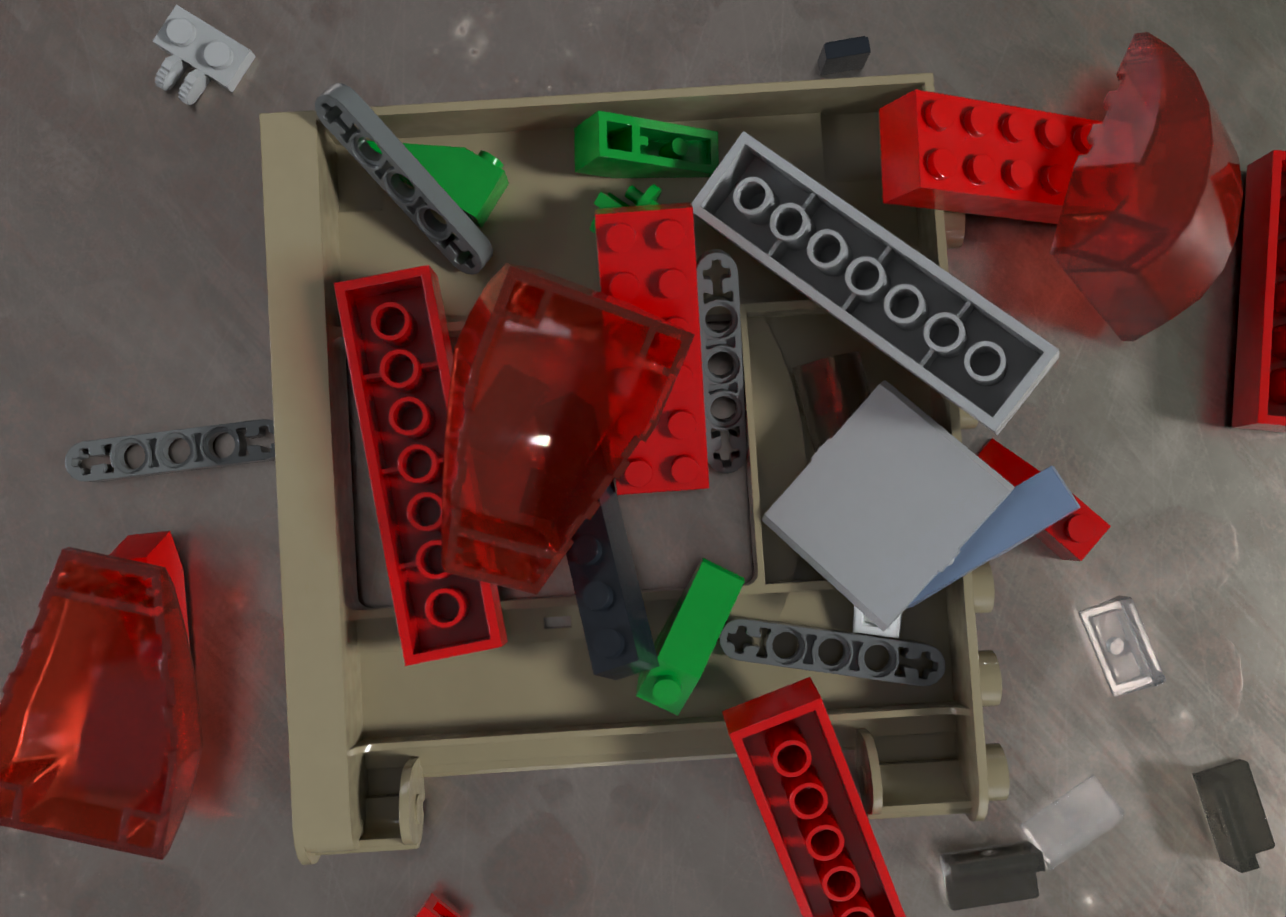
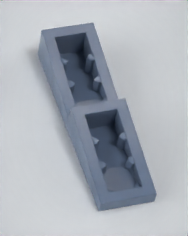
[906,466,1081,609]

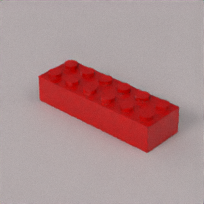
[879,89,1139,229]
[1232,150,1286,432]
[595,202,709,495]
[722,677,906,917]

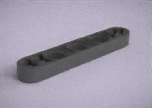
[315,83,493,275]
[696,249,747,474]
[65,419,275,482]
[719,617,945,686]

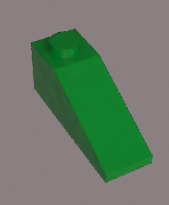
[574,110,719,178]
[367,141,509,228]
[636,558,745,716]

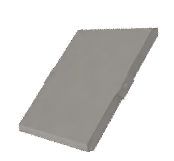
[761,380,1015,632]

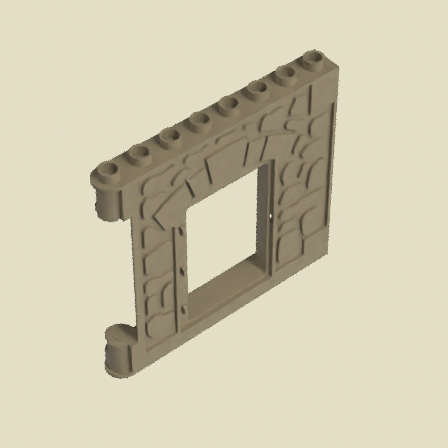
[259,73,1010,865]

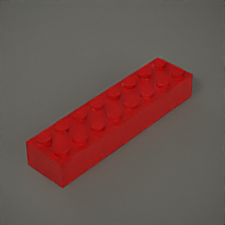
[334,265,508,666]

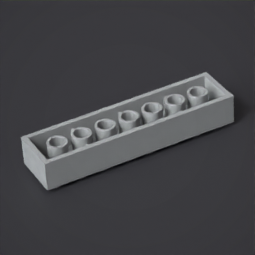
[691,131,1059,435]

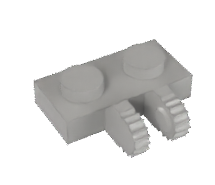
[153,4,256,105]

